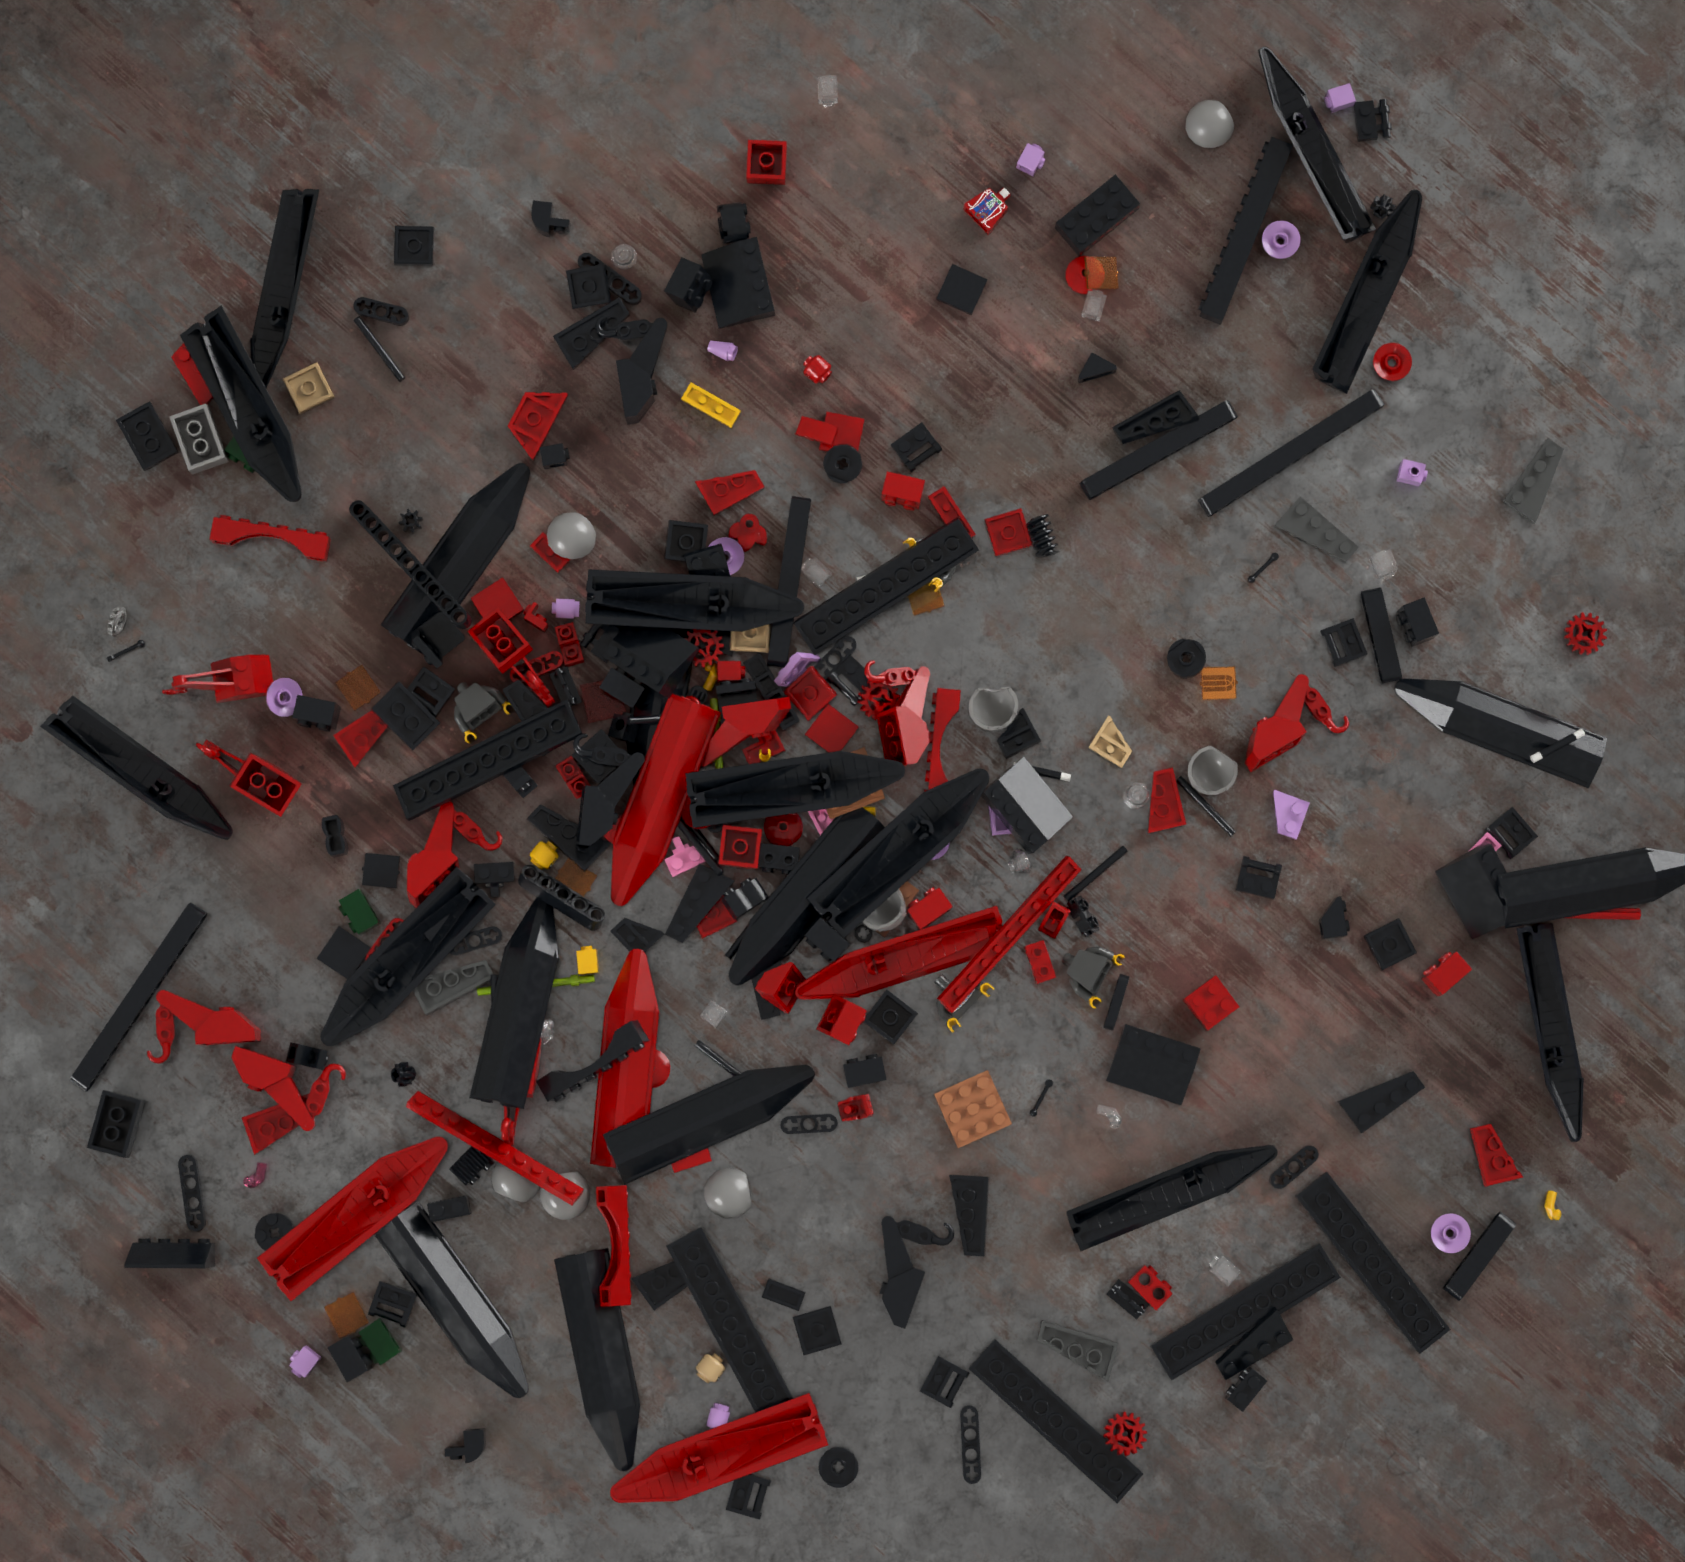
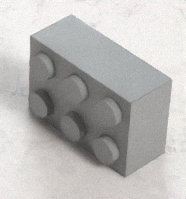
[169,404,229,475]

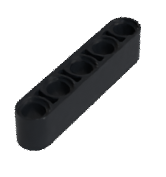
[1361,587,1402,684]
[518,864,605,931]
[1443,1212,1516,1301]

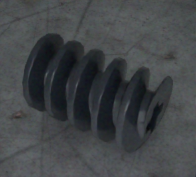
[1026,514,1060,557]

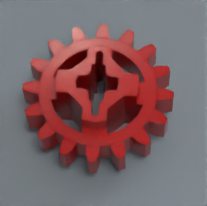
[1564,612,1607,655]
[684,629,724,668]
[858,680,900,720]
[1103,1412,1147,1456]

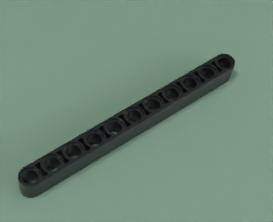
[1198,389,1385,517]
[70,903,207,1092]

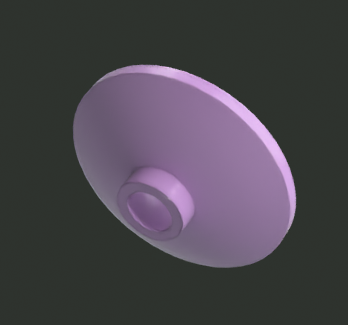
[1262,221,1300,259]
[708,537,744,575]
[266,678,303,717]
[1431,1213,1471,1253]

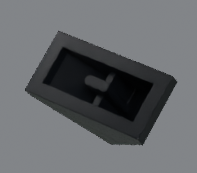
[1078,353,1117,383]

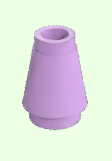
[707,341,738,361]

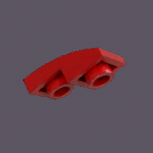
[795,416,838,446]
[554,622,584,667]
[555,755,591,800]

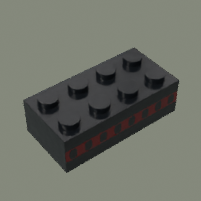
[1055,174,1140,257]

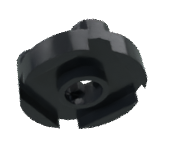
[823,444,862,483]
[1167,639,1206,679]
[255,1213,294,1251]
[819,1447,858,1488]

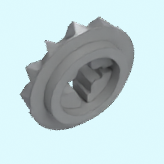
[107,605,127,636]

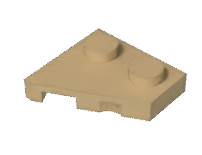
[1088,715,1132,768]

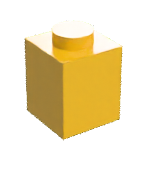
[576,946,599,975]

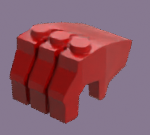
[837,1094,874,1122]

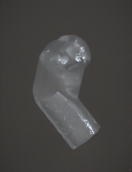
[1096,1104,1122,1129]

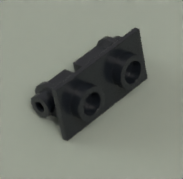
[549,666,582,707]
[1067,896,1100,937]
[1107,1279,1149,1320]

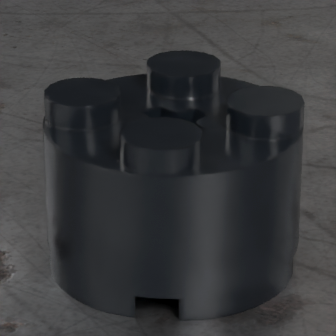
[717,202,751,244]

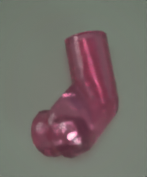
[243,1162,267,1188]

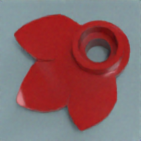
[729,513,767,552]

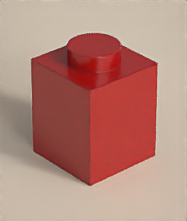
[717,661,745,683]

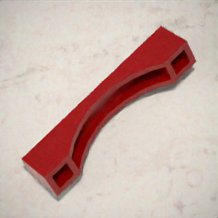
[209,515,331,562]
[924,688,961,792]
[596,1185,632,1306]

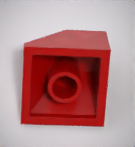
[755,962,806,1014]

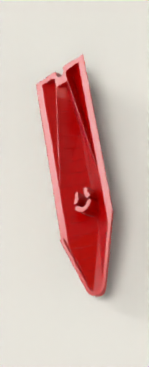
[611,693,721,906]
[794,906,1003,1000]
[590,949,659,1168]
[257,1137,448,1301]
[610,1393,828,1503]

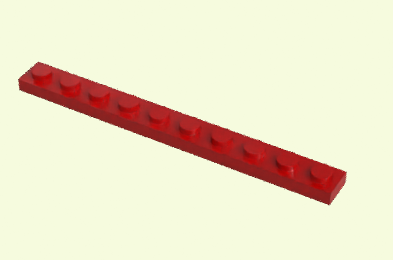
[937,856,1081,1013]
[406,1091,584,1206]

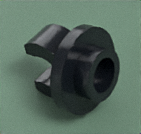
[688,686,708,704]

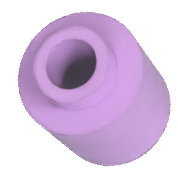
[552,599,580,619]
[706,1403,730,1430]

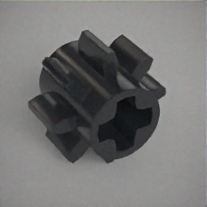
[1370,194,1396,219]
[398,509,423,534]
[391,1062,416,1087]

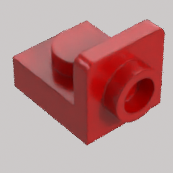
[523,602,549,633]

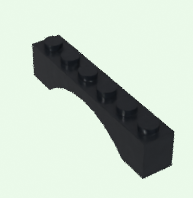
[536,1020,649,1103]

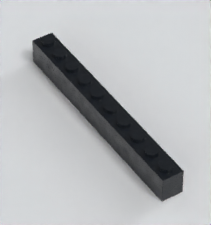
[1198,137,1293,325]

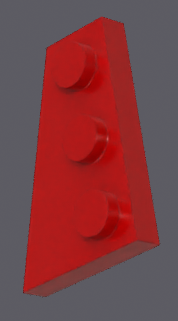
[171,343,213,405]
[333,710,388,767]
[1470,1124,1523,1186]

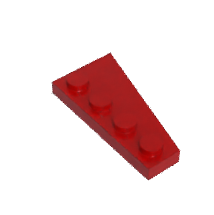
[242,1093,324,1155]

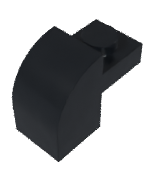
[531,200,571,237]
[503,766,538,798]
[286,1042,328,1070]
[444,1428,486,1463]

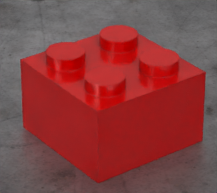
[746,140,787,185]
[881,471,925,511]
[718,825,762,870]
[907,887,953,930]
[1421,951,1472,997]
[1182,975,1240,1031]
[816,994,867,1045]

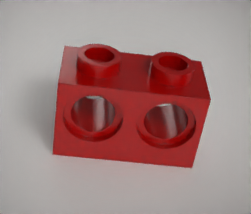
[1024,940,1056,985]
[1127,1265,1173,1310]

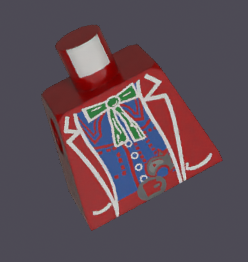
[963,187,1011,235]

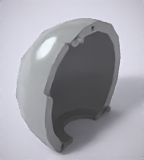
[1185,100,1234,148]
[547,512,596,559]
[968,687,1019,731]
[1188,746,1238,795]
[862,889,907,932]
[491,1154,540,1202]
[704,1168,751,1218]
[540,1172,590,1220]

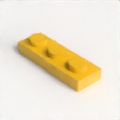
[681,382,741,429]

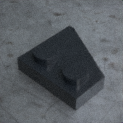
[997,708,1041,759]
[611,918,665,952]

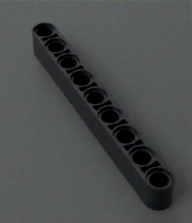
[1079,400,1238,500]
[767,496,811,668]
[349,500,472,629]

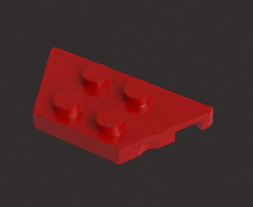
[508,392,568,460]

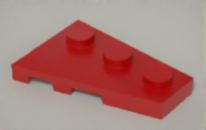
[695,470,765,516]
[1148,767,1186,834]

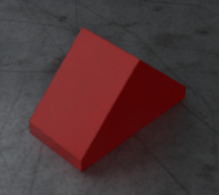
[1038,901,1070,939]

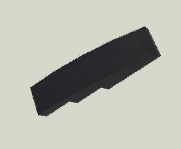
[743,653,800,730]

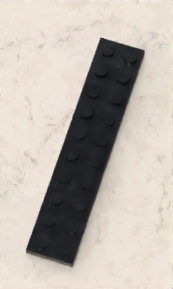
[793,517,979,655]
[393,699,583,821]
[1295,1172,1451,1354]
[666,1227,793,1413]
[1151,1243,1341,1381]
[968,1339,1143,1504]

